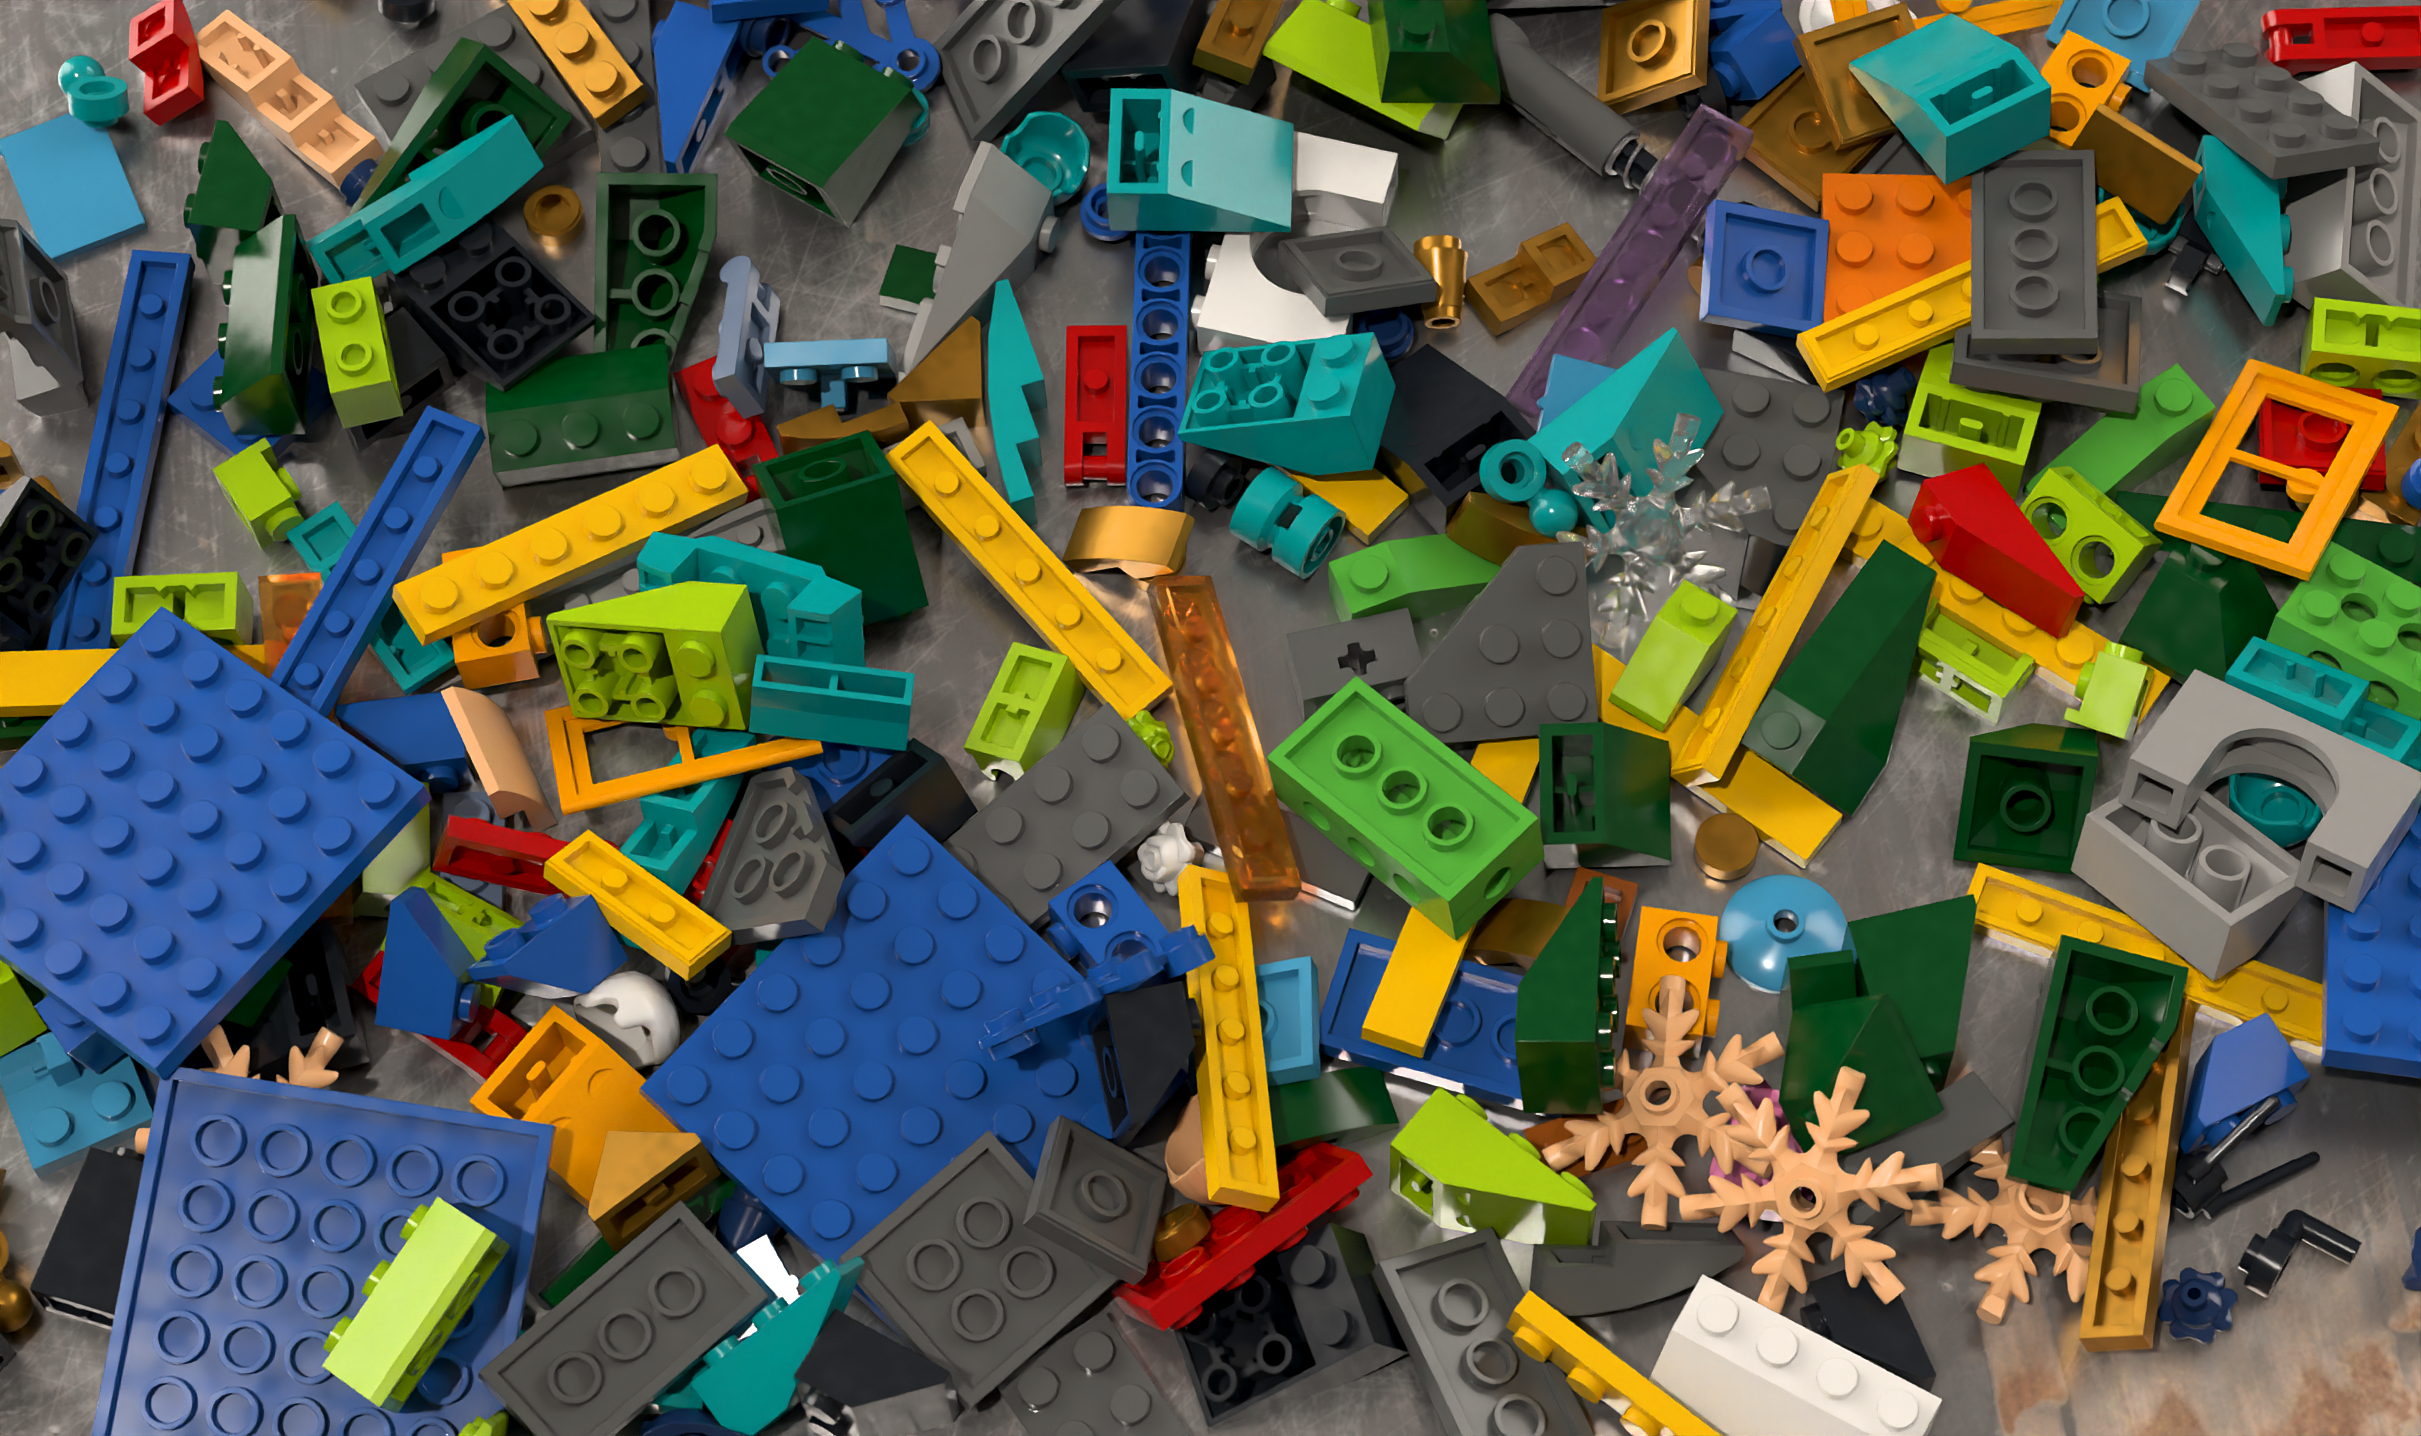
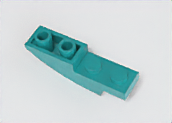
[306,114,544,284]

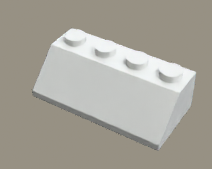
[1649,1274,1942,1436]

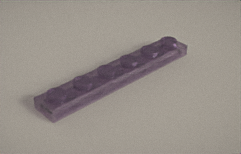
[1505,103,1754,422]

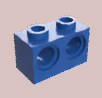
[1047,859,1187,996]

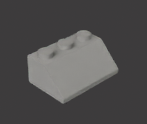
[2071,790,2306,981]

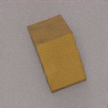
[887,315,986,430]
[587,1131,721,1253]

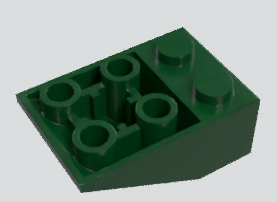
[1514,877,1621,1114]

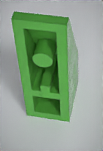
[2023,363,2216,536]
[1328,533,1502,624]

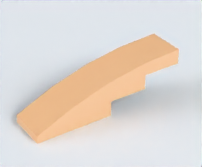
[195,9,384,189]

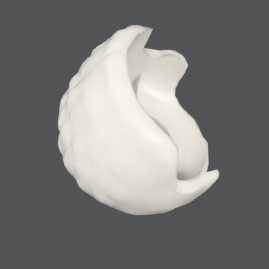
[574,971,680,1071]

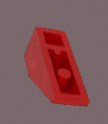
[1907,463,2085,639]

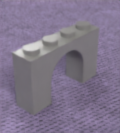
[2118,669,2421,913]

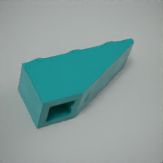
[2193,135,2294,326]
[690,1255,865,1436]

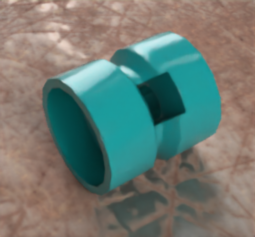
[1229,466,1346,579]

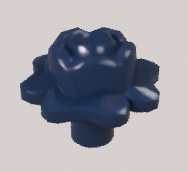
[1854,366,1917,427]
[2157,1267,2238,1345]

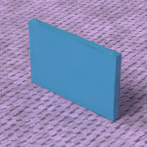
[0,113,147,264]

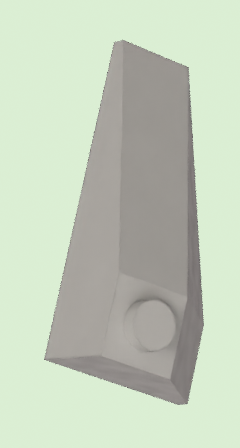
[897,141,1061,382]

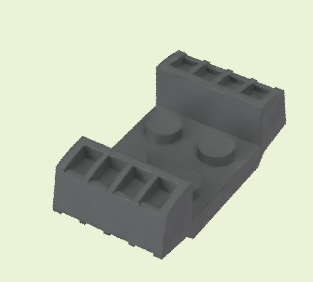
[0,218,89,417]

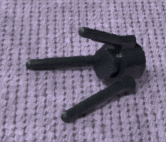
[2171,1095,2320,1220]

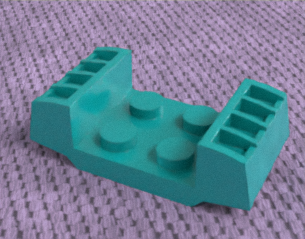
[636,531,866,667]

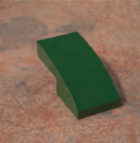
[1268,1066,1399,1156]

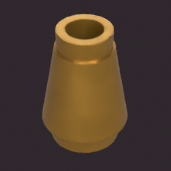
[1413,235,1468,329]

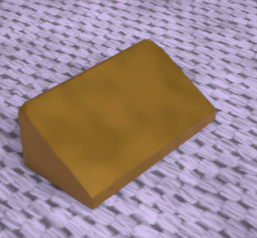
[2069,103,2203,225]

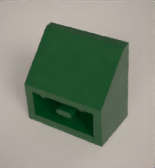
[183,120,285,284]
[1539,722,1672,869]

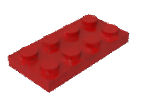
[1110,1141,1373,1332]

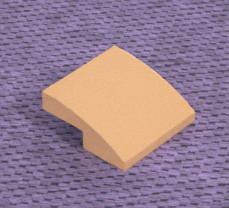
[440,686,558,832]

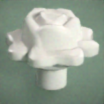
[1137,820,1205,896]

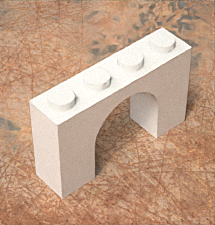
[1189,131,1398,356]

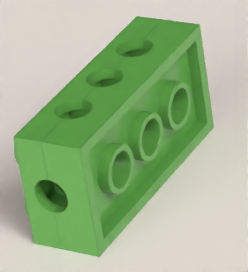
[2266,540,2421,721]
[1266,676,1545,941]

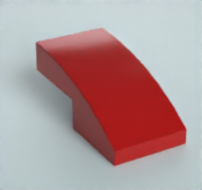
[129,0,204,127]

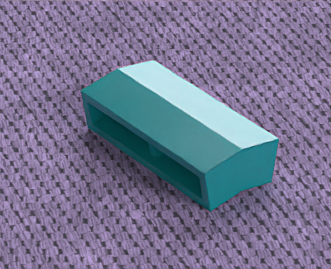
[749,654,915,751]

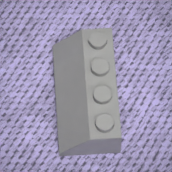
[2283,61,2421,310]

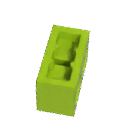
[311,276,404,428]
[2300,297,2421,400]
[2019,466,2163,604]
[111,571,254,648]

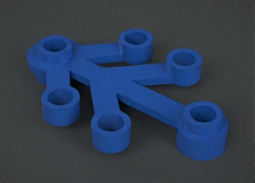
[762,0,941,93]
[977,924,1216,1062]

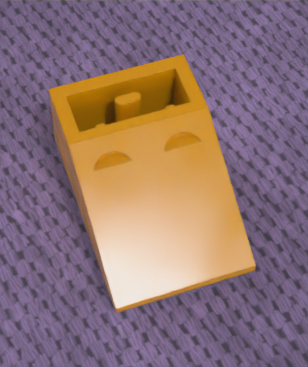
[469,1004,681,1209]

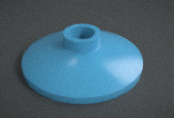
[1719,874,1847,995]

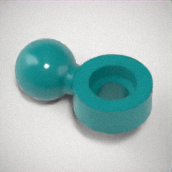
[58,55,129,128]
[1479,439,1579,538]

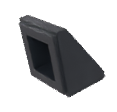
[1736,535,1788,610]

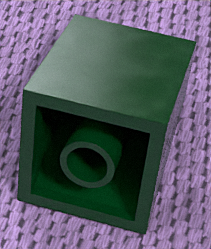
[724,36,924,228]
[751,429,929,626]
[1841,894,1977,1093]

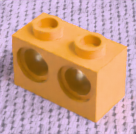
[2040,30,2133,150]
[441,546,547,690]
[1622,906,1728,1059]

